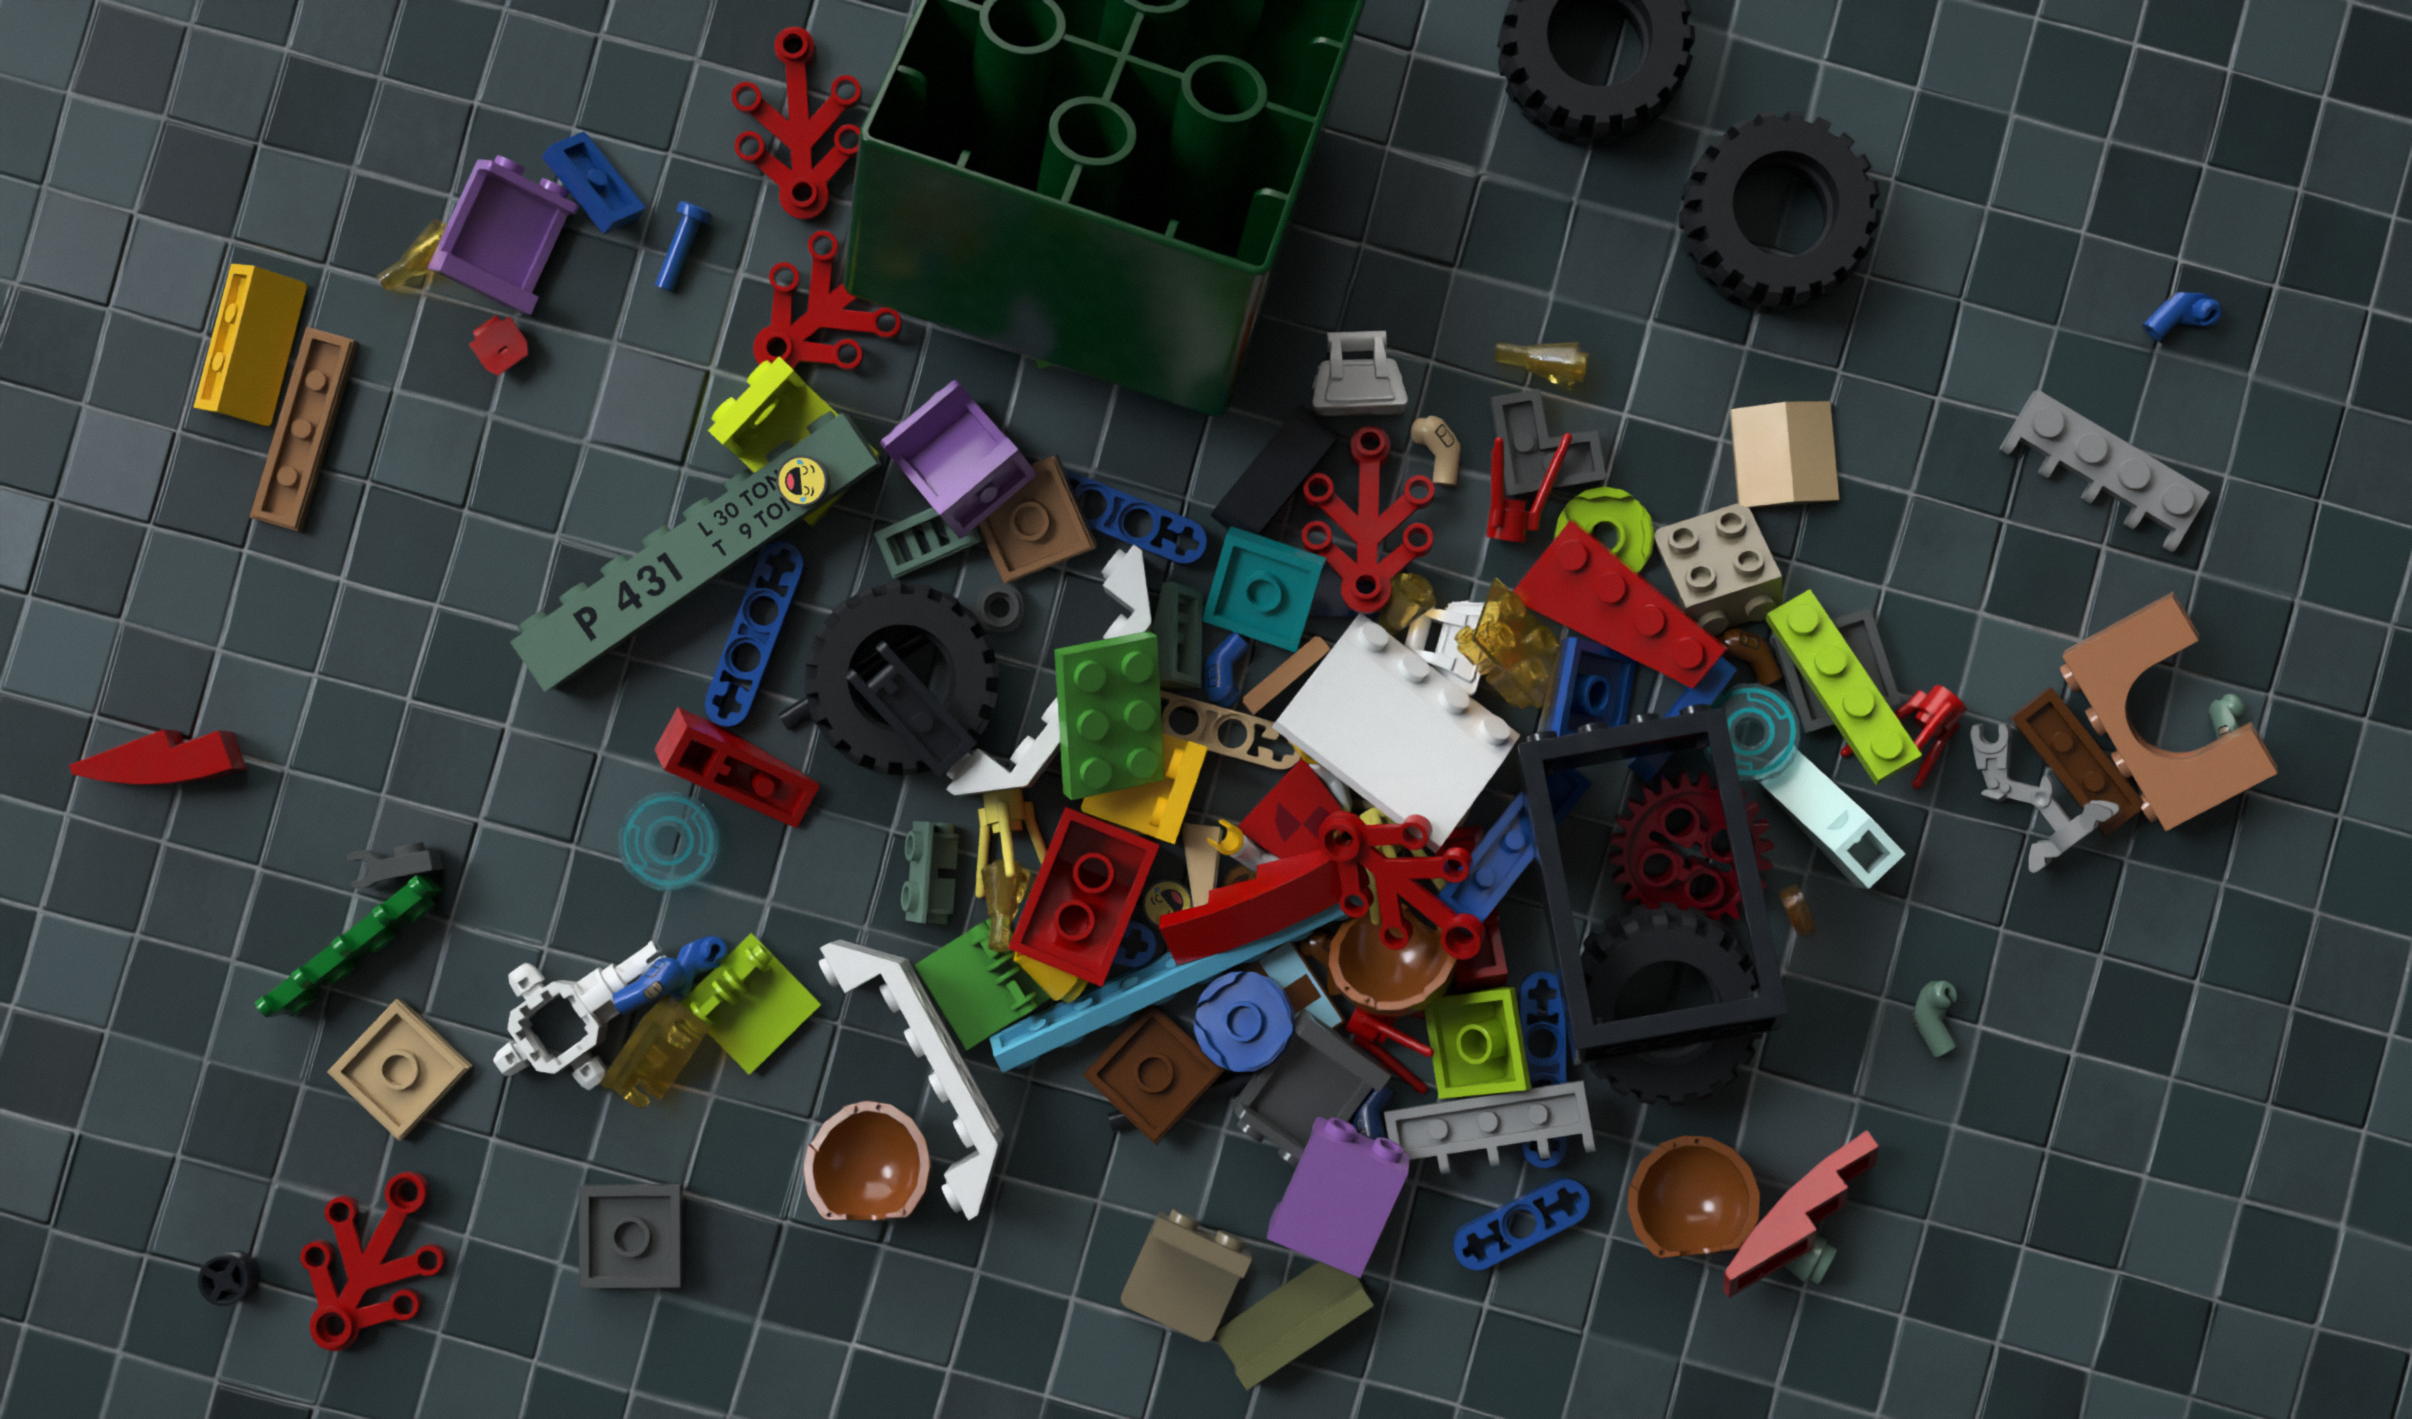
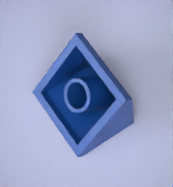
[1544,637,1637,737]

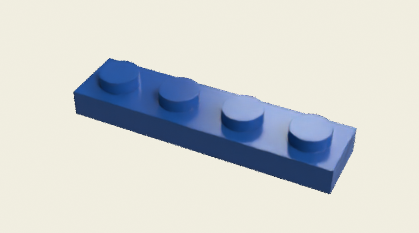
[1436,768,1592,935]

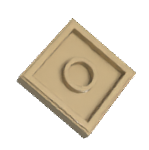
[327,998,473,1141]

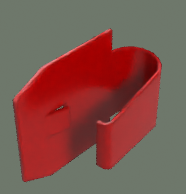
[469,315,529,376]

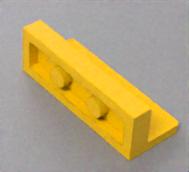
[193,264,307,426]

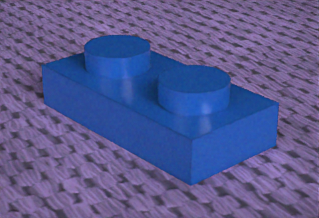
[542,131,646,234]

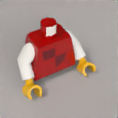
[1207,744,1353,872]

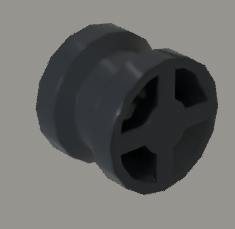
[198,1250,260,1306]

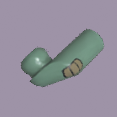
[2208,694,2246,739]
[1913,981,1957,1057]

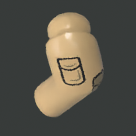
[1411,416,1461,486]

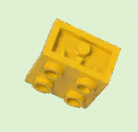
[1081,733,1208,844]

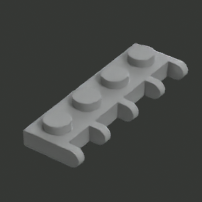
[1999,389,2210,552]
[1384,1080,1597,1180]

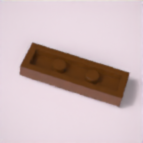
[2008,687,2144,837]

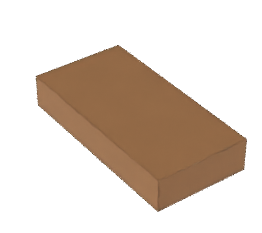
[1242,636,1331,716]

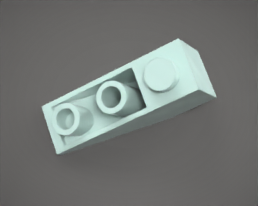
[1753,746,1905,889]

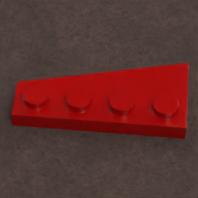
[1508,520,1728,689]

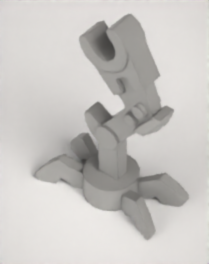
[1970,723,2120,873]

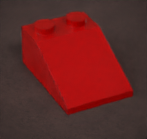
[1008,807,1161,987]

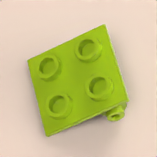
[679,933,822,1075]

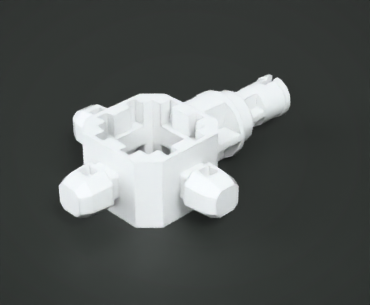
[493,940,667,1090]

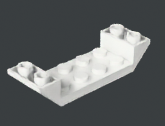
[946,545,1153,797]
[819,939,1004,1220]

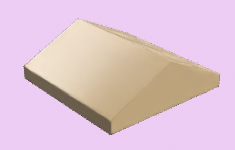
[1730,401,1839,508]

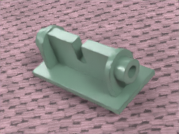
[901,821,959,924]

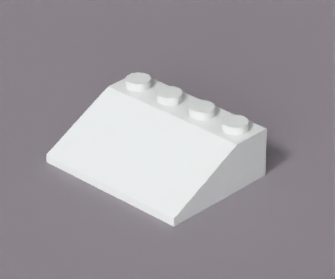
[1272,613,1520,853]

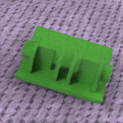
[914,912,1051,1051]

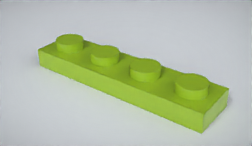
[1766,589,1922,786]

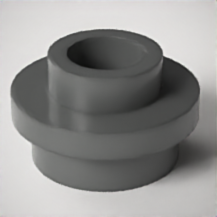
[975,583,1025,633]

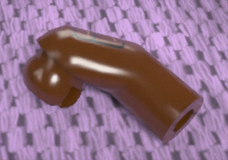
[1716,628,1784,687]
[1298,928,1341,995]

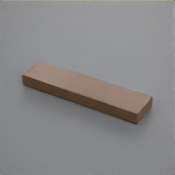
[249,326,359,533]

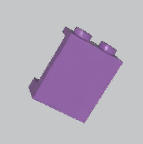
[427,155,580,315]
[880,380,1038,539]
[1267,1117,1410,1278]

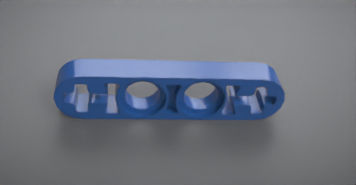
[1065,469,1207,566]
[705,541,806,727]
[1518,970,1567,1169]

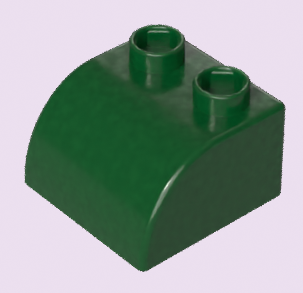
[843,0,1366,417]

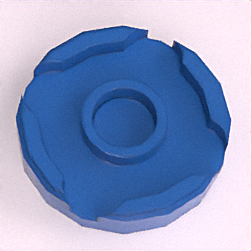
[1194,971,1295,1072]

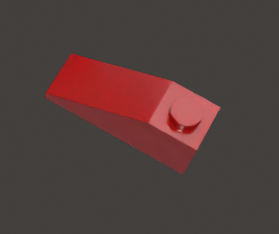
[654,707,820,828]

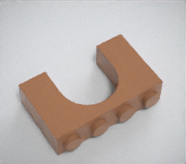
[2060,591,2278,831]

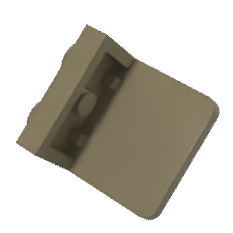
[1654,503,1783,636]
[1121,1209,1252,1342]

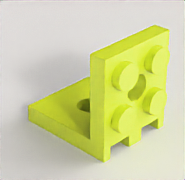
[708,357,881,527]

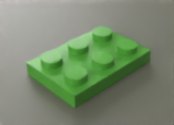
[1054,631,1164,800]

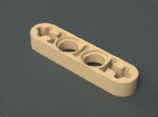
[1160,690,1300,770]

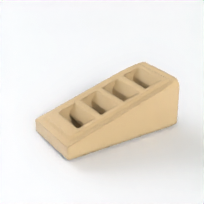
[1182,823,1223,907]

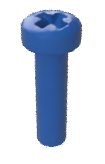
[654,201,712,292]

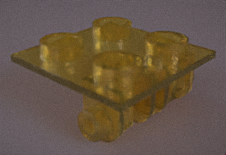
[1454,577,1561,709]

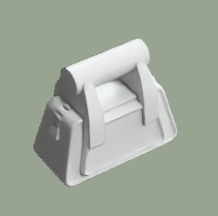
[1311,331,1408,417]
[1404,601,1499,697]

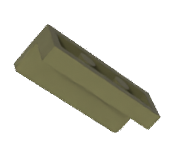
[1215,1261,1374,1391]

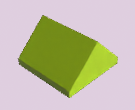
[1424,986,1531,1099]

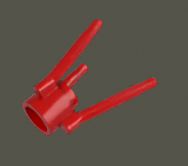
[1486,433,1573,542]
[1840,685,1967,789]
[1345,1007,1434,1094]

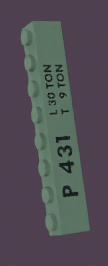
[510,411,883,692]

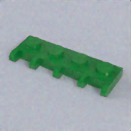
[255,874,443,1018]

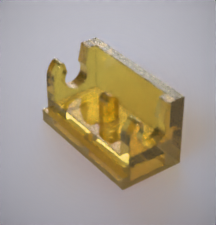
[599,994,711,1109]

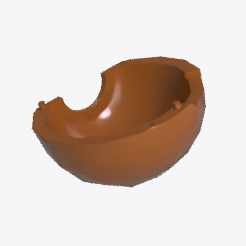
[1328,903,1457,1018]
[803,1101,933,1222]
[1627,1135,1760,1258]

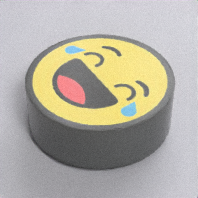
[776,455,830,507]
[1143,879,1193,928]

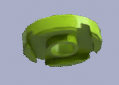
[1553,486,1655,572]

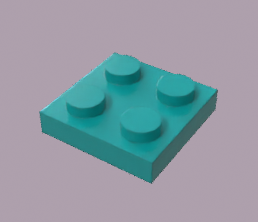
[1202,526,1326,653]

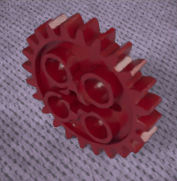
[1608,769,1774,921]

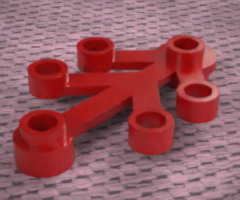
[731,26,863,220]
[753,230,903,371]
[1302,426,1435,614]
[1318,811,1486,960]
[300,1171,447,1351]

